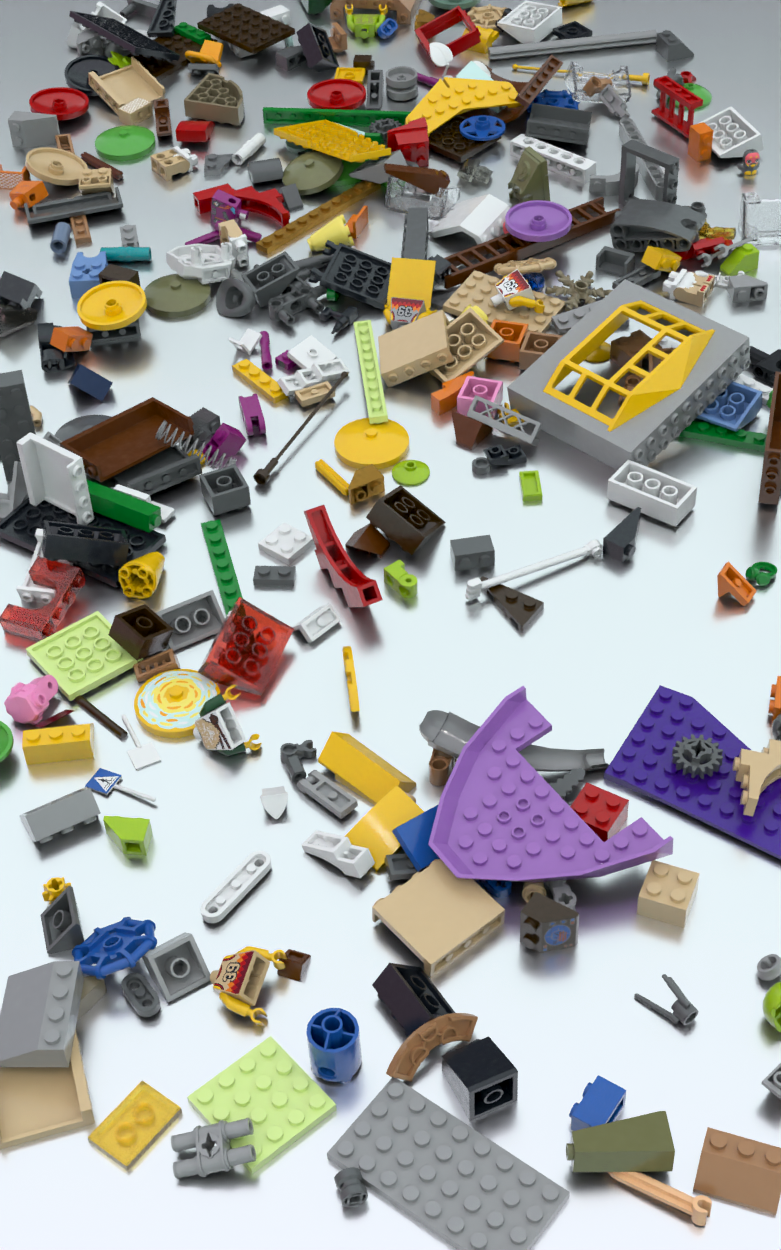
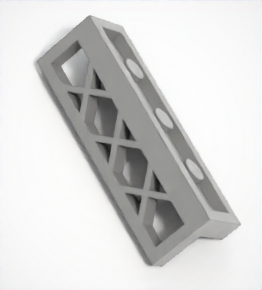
[466,395,542,447]

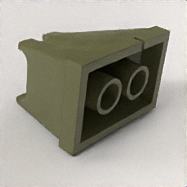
[508,146,550,203]

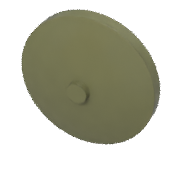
[282,150,344,195]
[144,274,211,318]

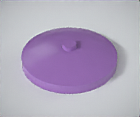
[505,200,572,242]

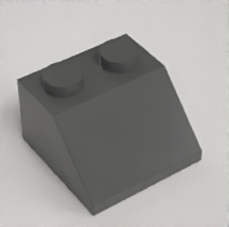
[656,30,694,62]

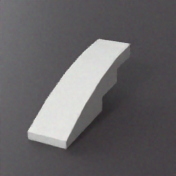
[277,358,350,396]

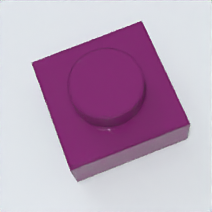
[275,350,297,370]

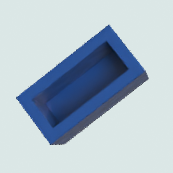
[569,1075,627,1131]

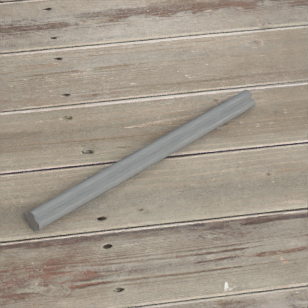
[488,30,657,61]

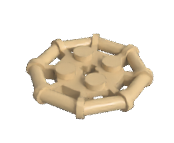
[467,4,507,30]
[494,257,557,276]

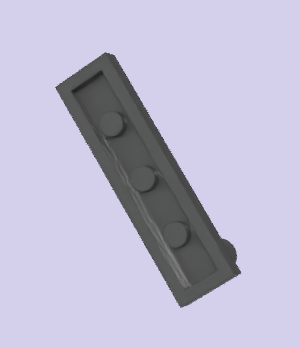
[120,0,158,18]

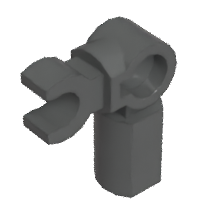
[280,740,317,783]

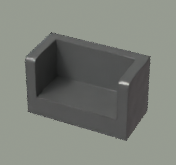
[595,246,636,277]

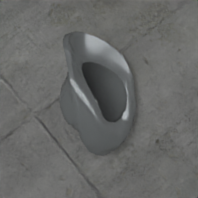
[216,278,256,317]

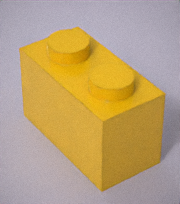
[641,246,682,272]

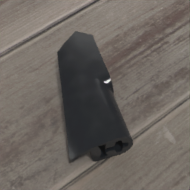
[37,322,76,372]

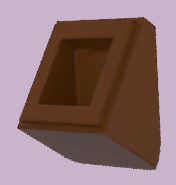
[277,949,311,981]

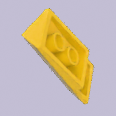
[318,731,416,805]

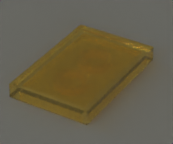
[87,1080,182,1171]

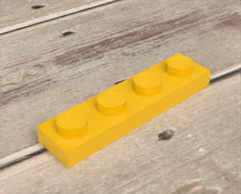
[232,359,289,404]

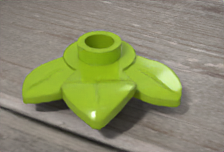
[108,51,131,68]

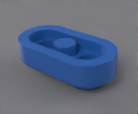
[377,18,398,39]

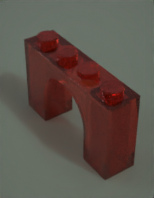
[0,556,86,642]

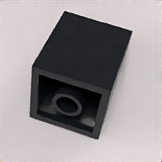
[441,1036,518,1121]

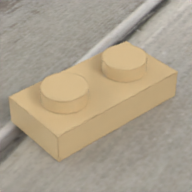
[294,381,335,407]

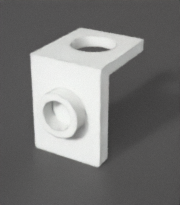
[228,328,262,355]

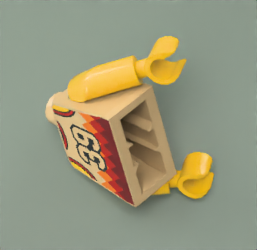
[210,946,287,1027]

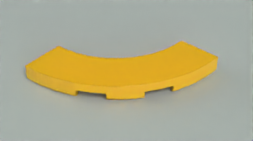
[342,646,360,712]

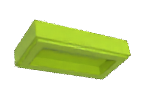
[519,470,543,502]

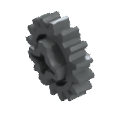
[369,118,401,141]
[672,734,723,779]

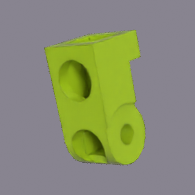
[384,559,418,598]

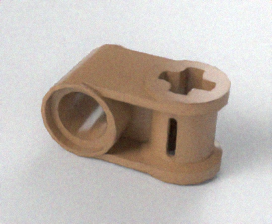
[429,748,458,786]

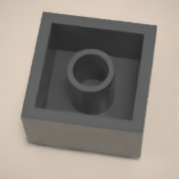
[199,464,251,516]

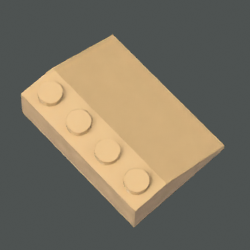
[428,308,504,383]

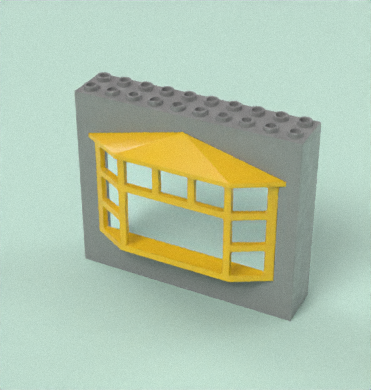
[507,279,751,470]

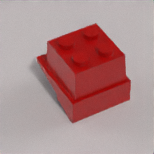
[387,117,429,167]

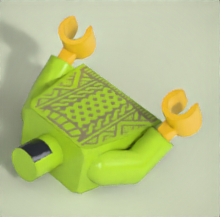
[345,4,388,39]

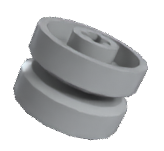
[386,66,418,101]

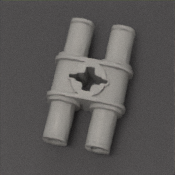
[171,1118,256,1179]

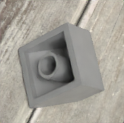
[142,932,210,1002]

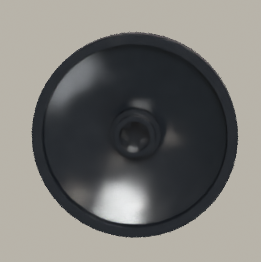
[64,55,121,96]

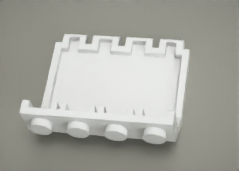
[429,194,510,245]

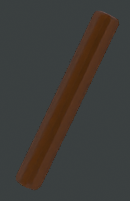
[80,152,123,180]

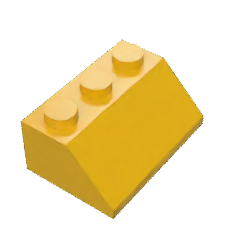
[22,723,94,765]

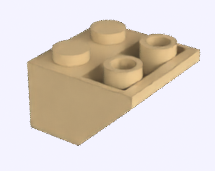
[79,167,114,195]

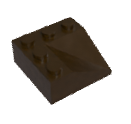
[366,485,446,555]

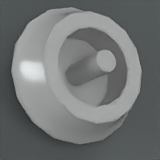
[757,954,781,981]

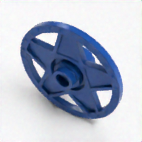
[460,115,505,141]

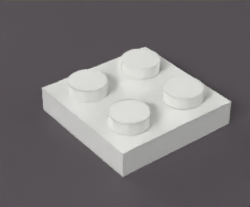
[258,522,314,565]

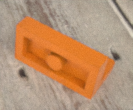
[345,205,368,239]

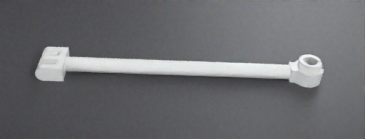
[465,539,603,600]

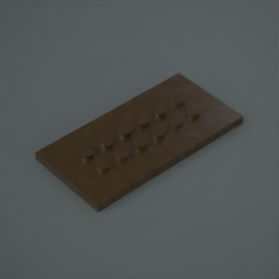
[127,32,218,82]

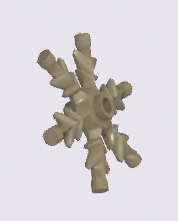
[545,270,613,312]

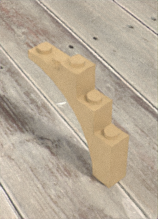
[732,739,781,817]

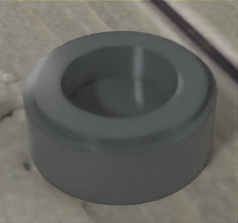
[472,457,491,475]

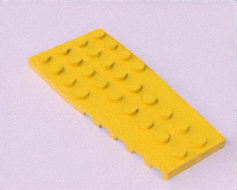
[273,119,391,163]

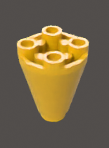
[118,552,165,599]

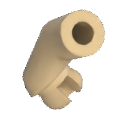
[30,405,42,427]

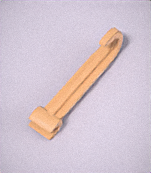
[608,1172,712,1226]

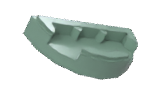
[286,140,312,154]

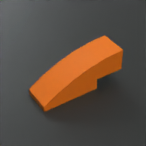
[431,371,474,416]

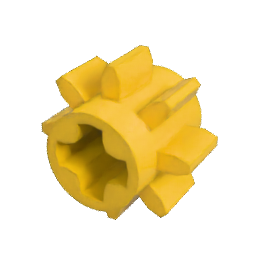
[42,877,72,904]

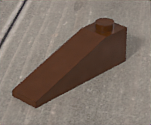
[384,163,450,198]

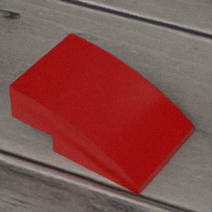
[175,121,215,142]

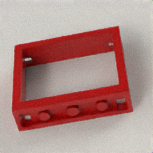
[414,6,481,67]

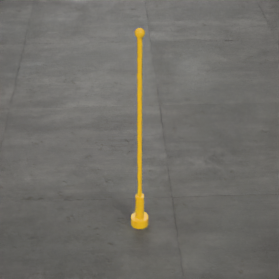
[512,64,650,85]

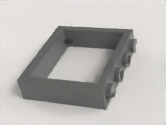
[619,139,679,206]

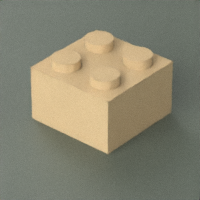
[637,860,700,928]

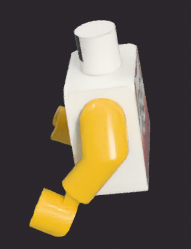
[490,269,545,314]

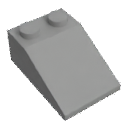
[8,111,60,148]
[349,150,408,184]

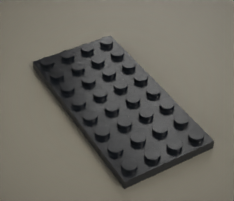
[69,11,180,62]
[0,497,166,588]

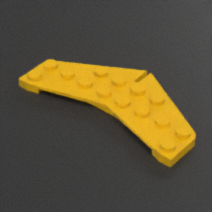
[405,77,521,137]

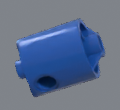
[306,1008,362,1083]

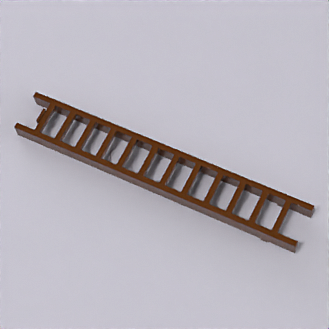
[444,197,621,289]

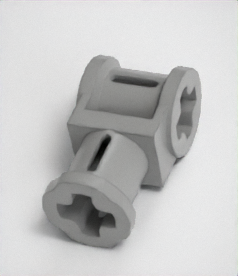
[545,880,577,911]

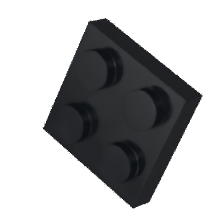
[553,21,592,40]

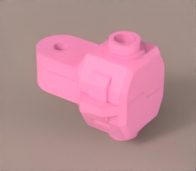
[4,675,58,725]

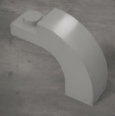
[589,163,639,196]

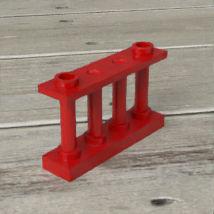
[651,76,703,138]

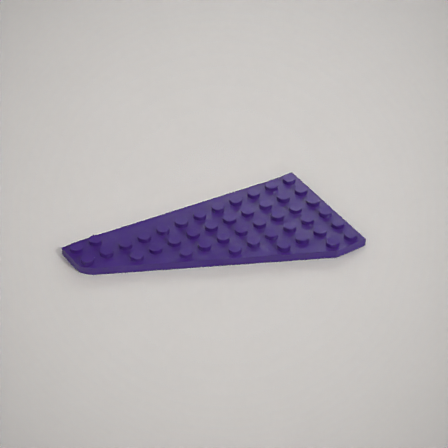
[604,685,781,859]

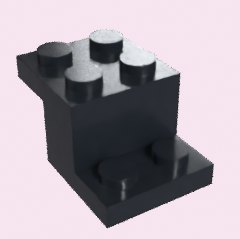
[0,271,42,313]

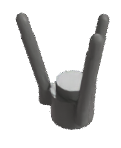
[634,974,699,1025]

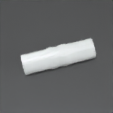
[232,133,266,165]

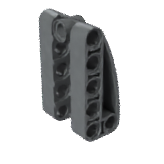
[610,199,706,252]

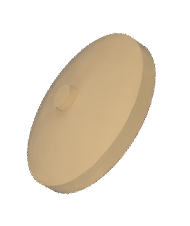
[25,147,88,186]

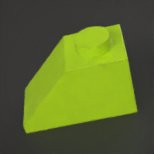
[720,243,760,276]

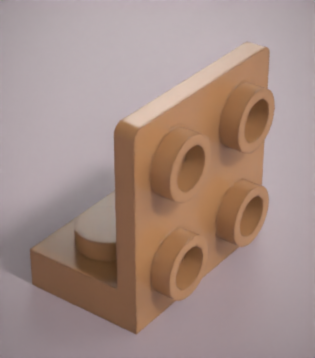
[328,22,347,53]

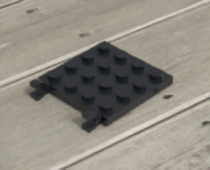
[308,240,391,310]

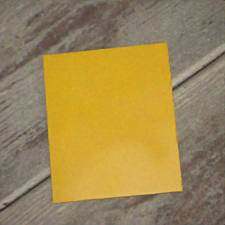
[386,257,436,311]

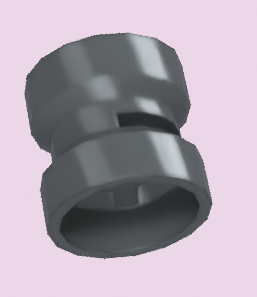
[334,1167,368,1207]

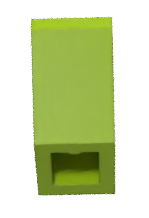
[103,816,153,856]

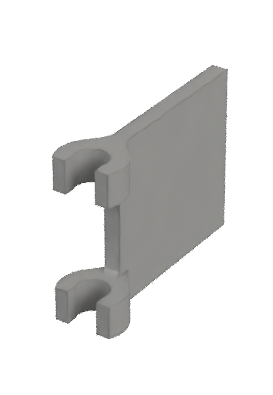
[697,237,753,268]

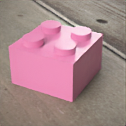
[457,376,503,419]

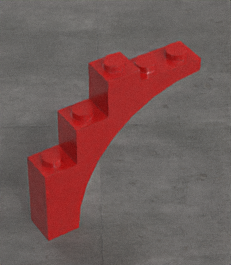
[193,183,290,227]
[303,505,383,607]

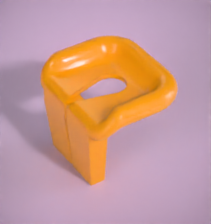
[185,40,224,68]

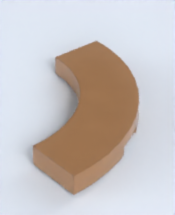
[386,1013,478,1082]

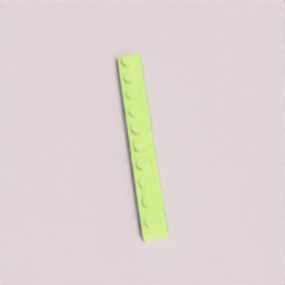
[353,320,388,424]

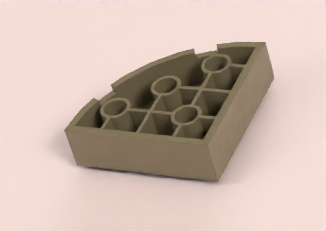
[184,73,245,125]

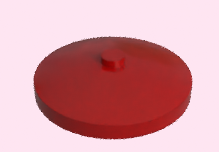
[307,79,366,110]
[29,87,89,120]

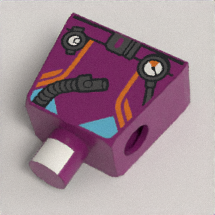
[210,189,249,224]

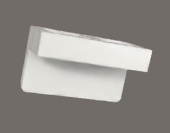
[290,602,342,643]

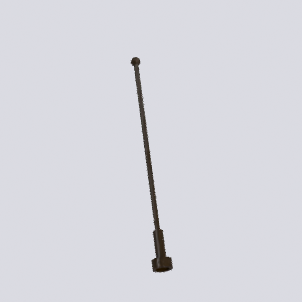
[253,371,348,485]

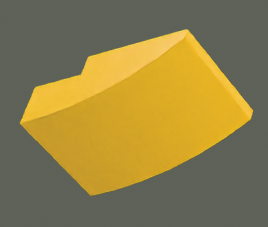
[345,786,424,872]

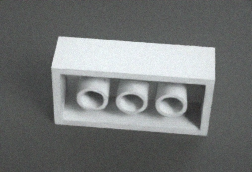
[607,459,697,527]

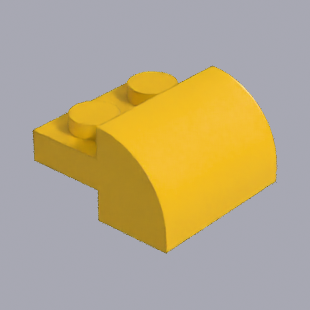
[462,26,499,54]

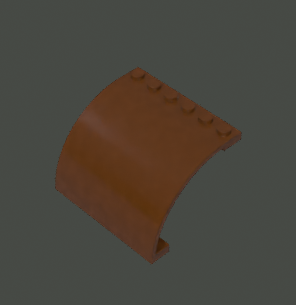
[459,54,563,126]

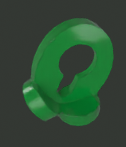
[745,562,777,586]

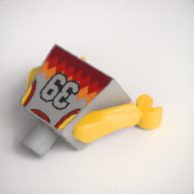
[383,297,437,330]

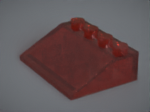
[198,597,294,696]

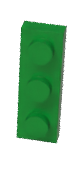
[174,22,211,45]

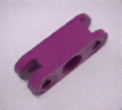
[238,393,266,436]

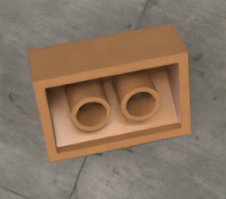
[693,1127,781,1216]

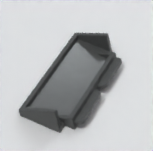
[24,187,123,224]

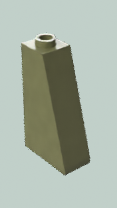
[566,1111,675,1172]

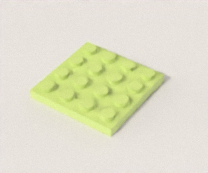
[26,611,143,701]
[187,1036,337,1175]

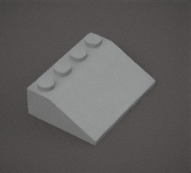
[0,961,84,1067]

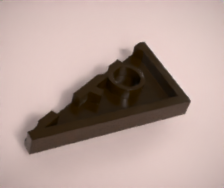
[480,576,544,632]

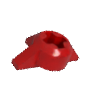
[680,71,696,83]

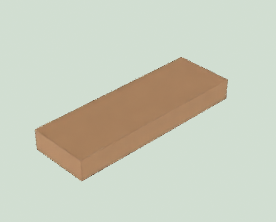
[70,215,92,245]

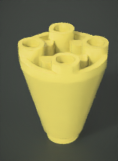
[307,214,355,252]

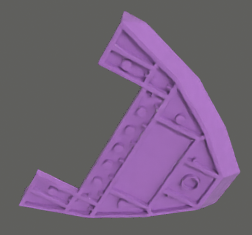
[428,686,673,882]

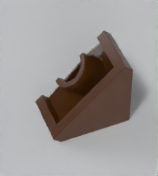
[451,410,493,450]
[345,523,390,558]

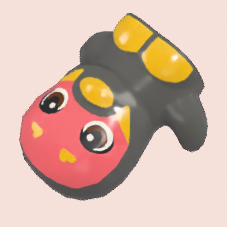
[737,149,760,176]

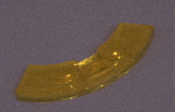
[699,219,736,240]

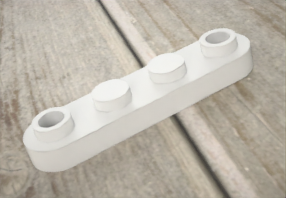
[200,851,271,923]

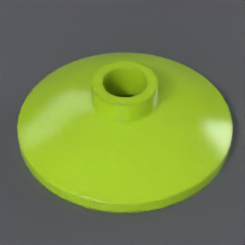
[392,460,430,486]

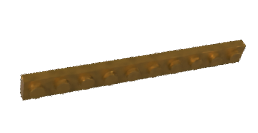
[256,180,381,254]

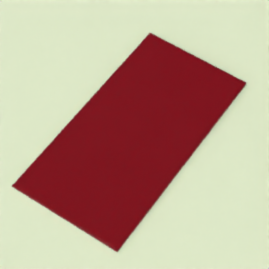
[34,709,74,728]

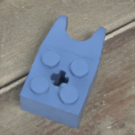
[69,251,108,298]

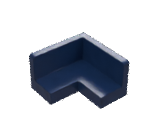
[68,364,113,401]

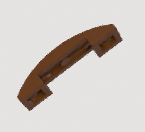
[153,98,172,136]

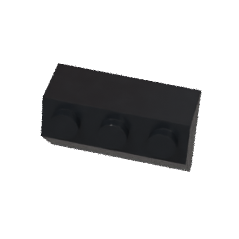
[296,23,339,72]
[372,963,455,1037]

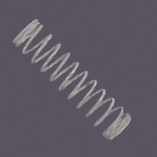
[155,421,237,469]

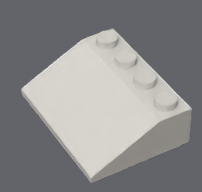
[497,0,562,44]
[699,106,764,158]

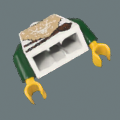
[193,685,262,756]

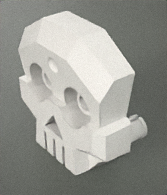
[166,242,235,284]

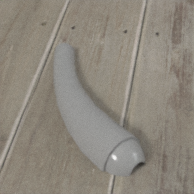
[419,710,610,772]

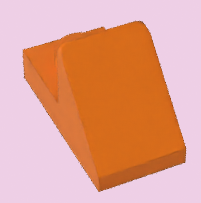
[717,561,757,606]

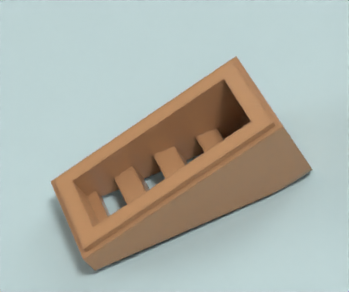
[55,134,75,154]
[133,648,181,682]

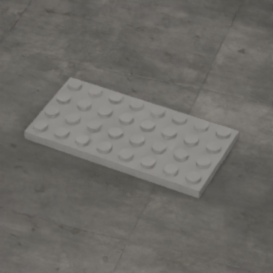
[327,1077,570,1250]

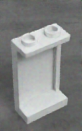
[16,528,73,605]

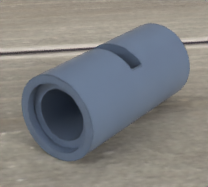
[50,222,71,254]

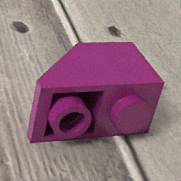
[202,423,246,463]

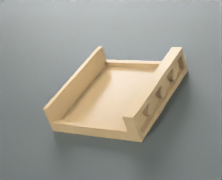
[88,57,165,116]
[378,310,454,388]
[372,859,505,978]
[0,1029,95,1150]

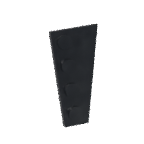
[147,0,177,37]

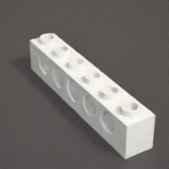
[510,134,597,184]

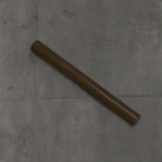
[73,695,128,739]

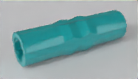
[100,246,152,262]

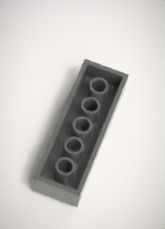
[401,208,429,260]
[0,370,36,482]

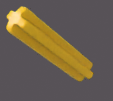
[315,459,350,496]

